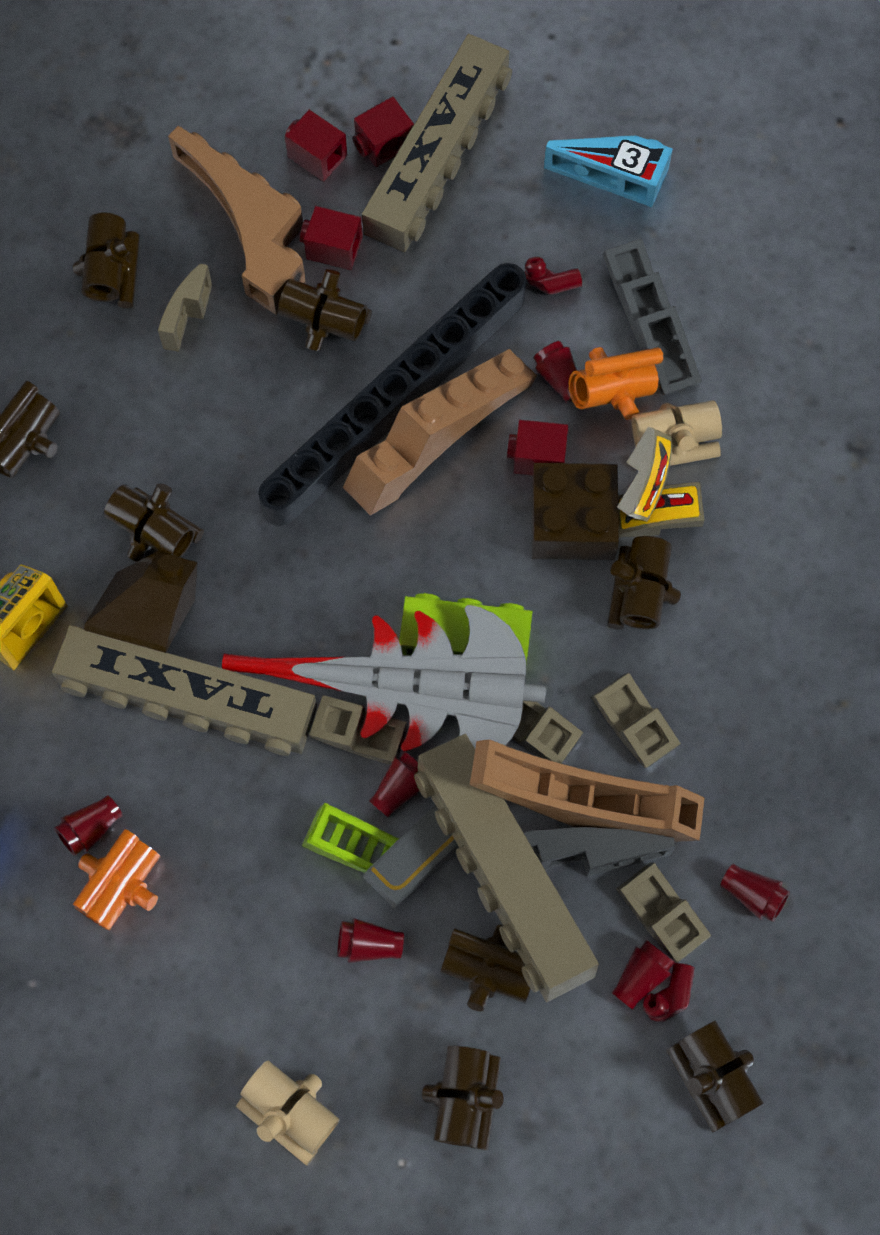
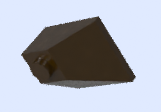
[84,551,198,653]

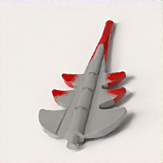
[222,605,546,751]

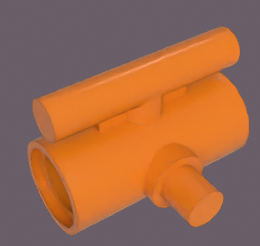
[569,347,663,420]
[72,829,161,931]

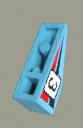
[544,135,673,207]

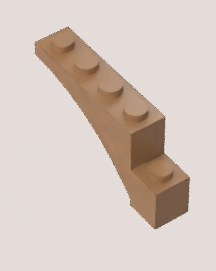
[168,125,306,315]
[343,349,537,516]
[470,739,705,842]

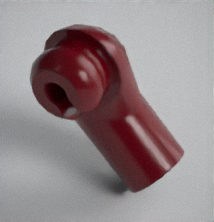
[524,257,582,295]
[643,963,695,1022]

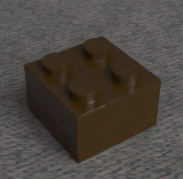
[532,463,619,560]

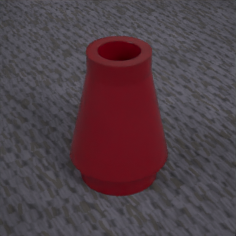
[533,341,578,404]
[369,752,420,818]
[54,795,123,856]
[720,863,790,922]
[337,918,404,963]
[611,940,675,1010]

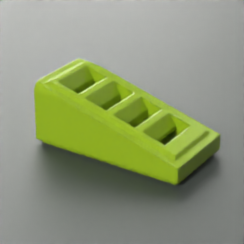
[302,803,399,873]

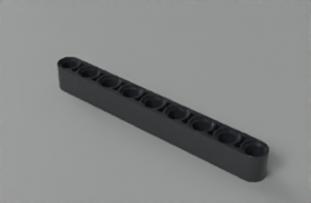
[258,263,526,526]

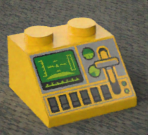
[0,564,68,671]

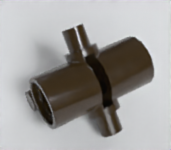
[72,212,140,309]
[278,269,372,351]
[0,381,60,479]
[104,483,204,562]
[607,536,681,630]
[440,924,530,1012]
[665,1020,764,1133]
[422,1045,504,1151]

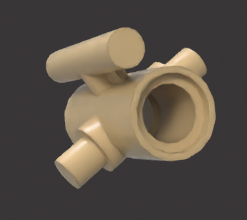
[632,400,722,466]
[236,1060,340,1166]

